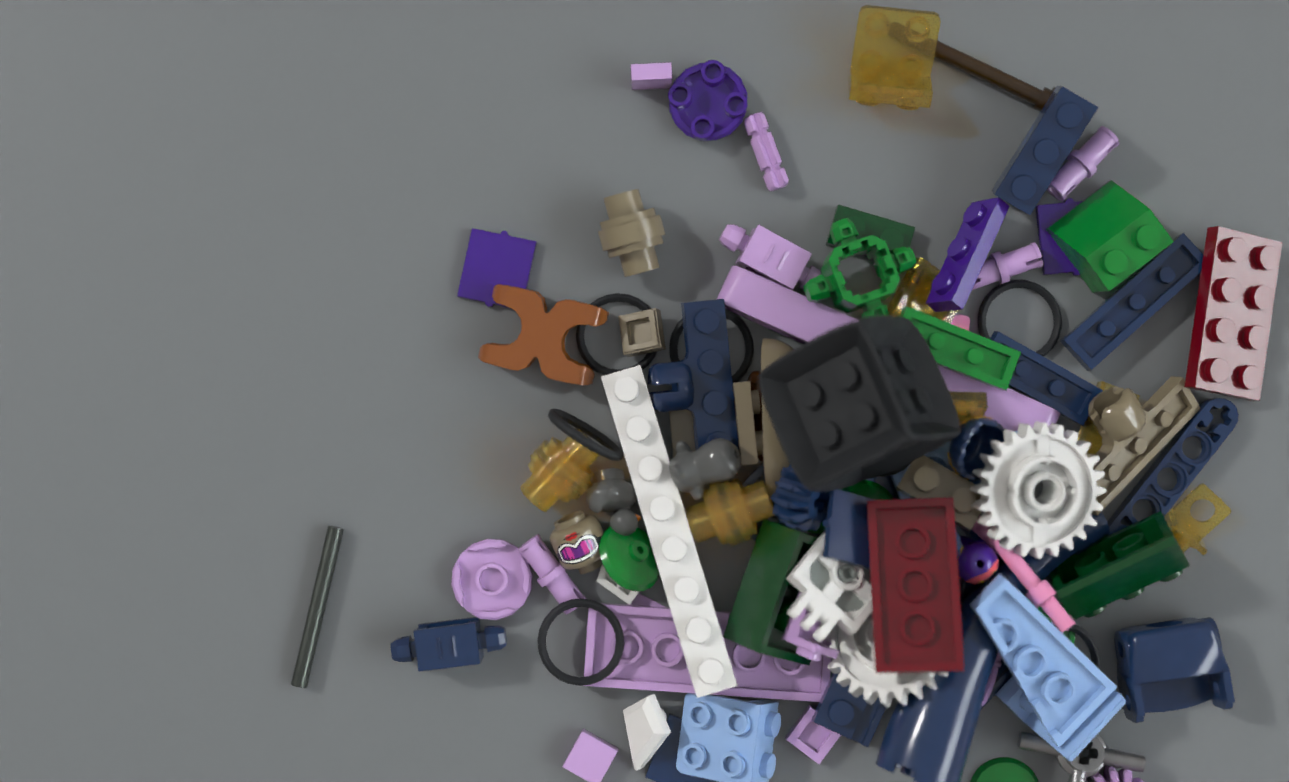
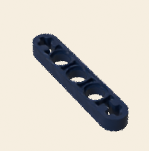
[1107,398,1239,536]

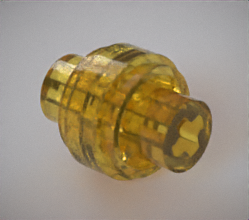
[520,428,600,512]
[685,478,776,546]

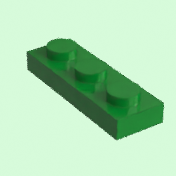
[900,306,1021,391]

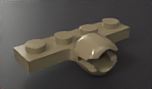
[1088,376,1201,516]

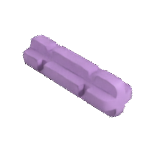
[744,112,789,191]

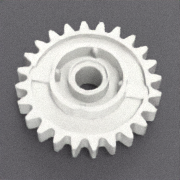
[970,421,1106,559]
[824,612,948,707]

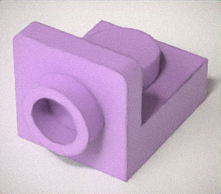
[782,592,839,662]

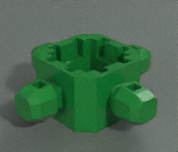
[803,218,916,318]

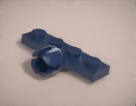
[648,299,739,450]

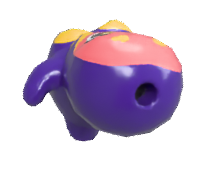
[958,535,998,584]

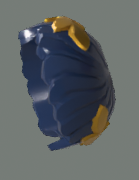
[947,415,1006,480]

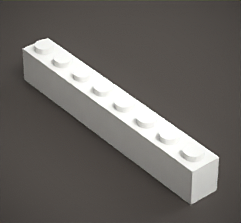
[601,365,737,698]

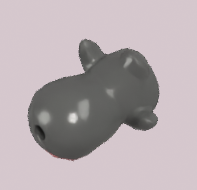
[669,438,741,500]

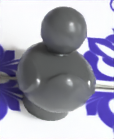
[586,468,641,536]

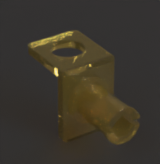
[1168,483,1231,556]

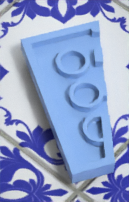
[970,574,1117,747]

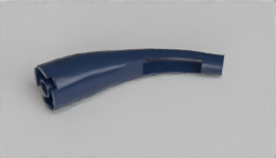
[876,512,1110,782]

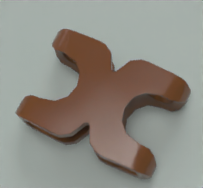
[478,284,609,386]

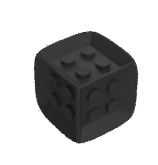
[759,315,960,492]

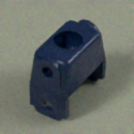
[1114,617,1235,723]

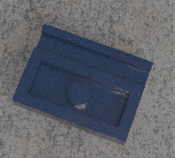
[812,673,886,747]

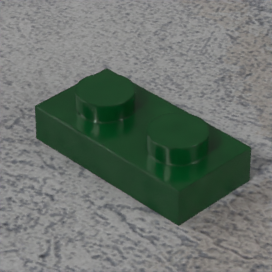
[825,204,915,257]

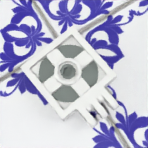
[786,529,872,642]

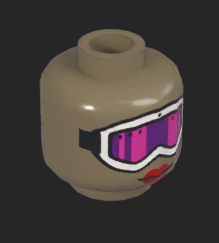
[550,510,604,574]

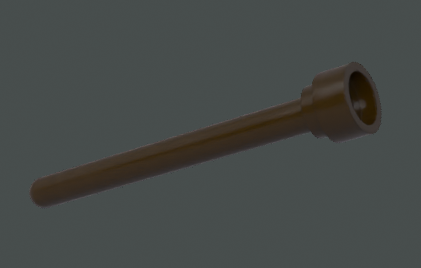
[887,21,1056,112]

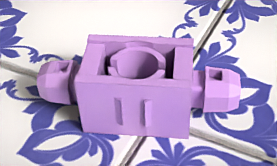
[719,225,822,290]

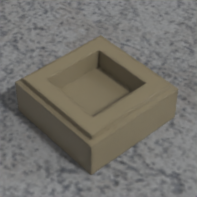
[618,308,666,357]

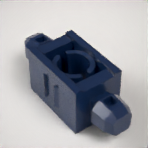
[391,617,507,672]

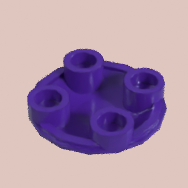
[668,60,747,141]

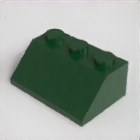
[1050,511,1190,620]
[723,519,818,666]

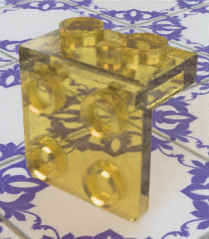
[848,5,941,110]

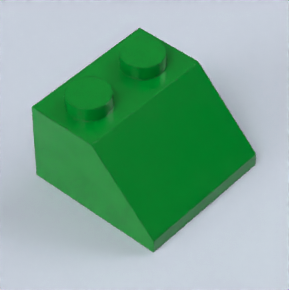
[1046,180,1174,293]

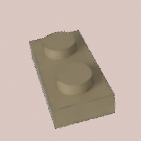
[896,455,982,532]

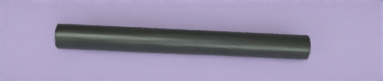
[291,525,344,688]

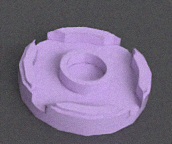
[451,539,533,620]

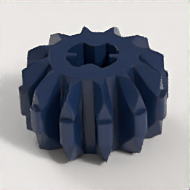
[771,464,829,531]

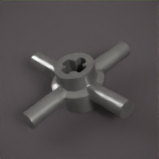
[1018,732,1146,782]

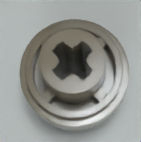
[598,189,665,277]

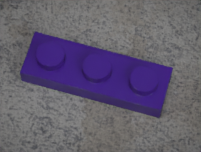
[925,197,1010,312]

